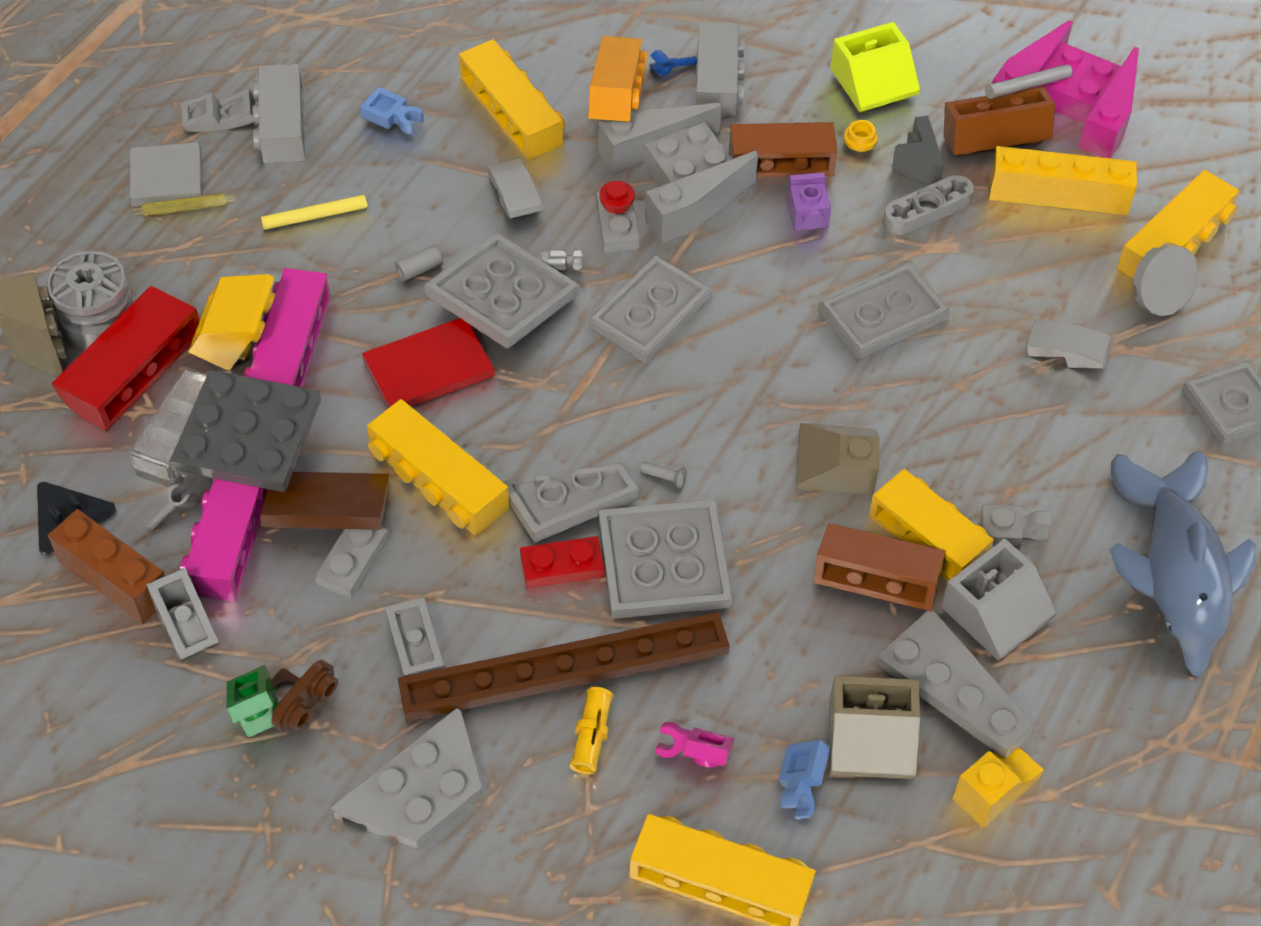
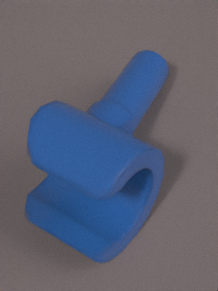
[649,50,697,77]

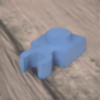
[359,86,424,134]

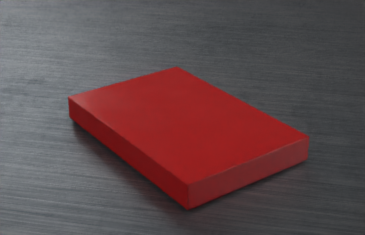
[362,318,495,408]

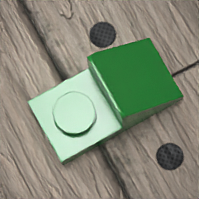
[226,665,280,737]

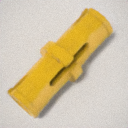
[569,687,613,775]

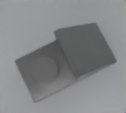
[892,116,944,186]

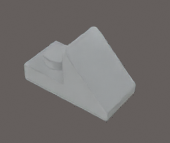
[146,567,219,660]

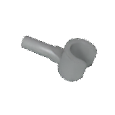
[146,484,198,530]

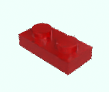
[520,536,605,589]

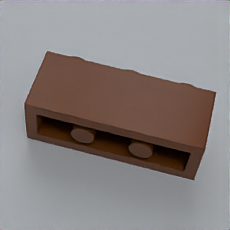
[943,86,1055,155]
[729,122,838,178]
[48,509,165,624]
[813,523,946,611]

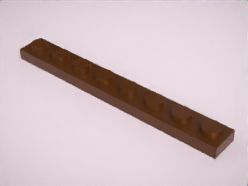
[397,612,730,722]

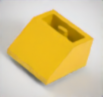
[188,274,275,371]

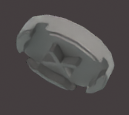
[1133,243,1198,316]

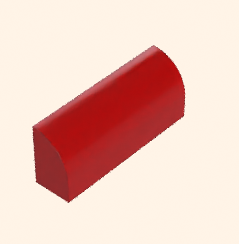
[51,286,200,432]

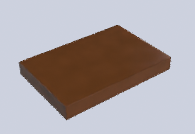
[260,472,390,530]

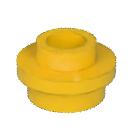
[844,120,878,152]

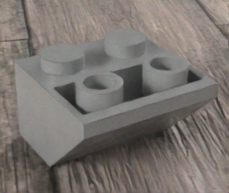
[941,538,1056,661]

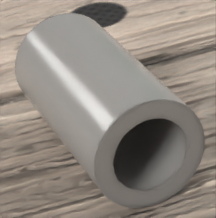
[395,245,443,282]

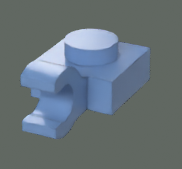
[778,739,830,820]

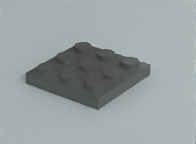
[170,370,321,492]

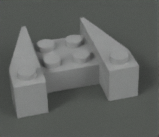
[597,103,758,244]

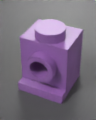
[787,173,831,230]

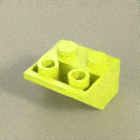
[830,21,920,112]

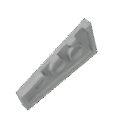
[877,609,1033,759]

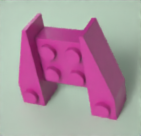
[992,20,1139,158]

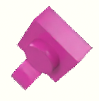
[655,722,735,768]

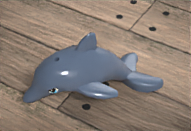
[1110,451,1256,676]

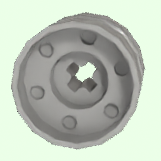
[46,250,133,349]

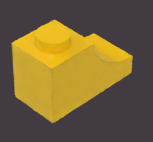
[952,747,1044,828]

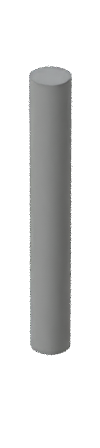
[985,64,1072,99]

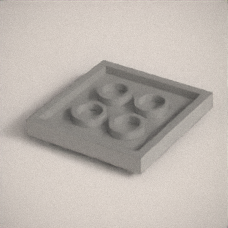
[424,233,579,349]
[598,499,733,619]

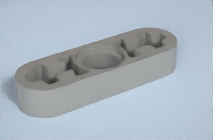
[883,175,974,235]

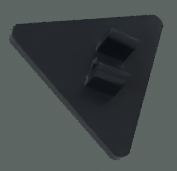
[37,482,116,556]

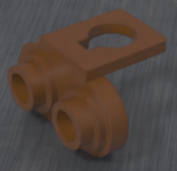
[271,659,338,732]

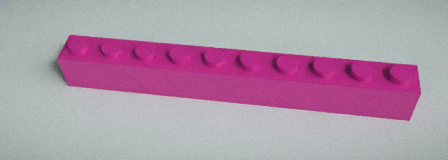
[180,268,331,602]

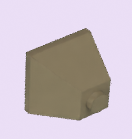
[796,423,879,495]

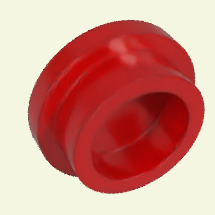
[599,181,635,214]

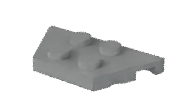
[330,708,483,848]

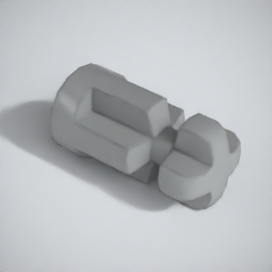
[542,249,583,270]

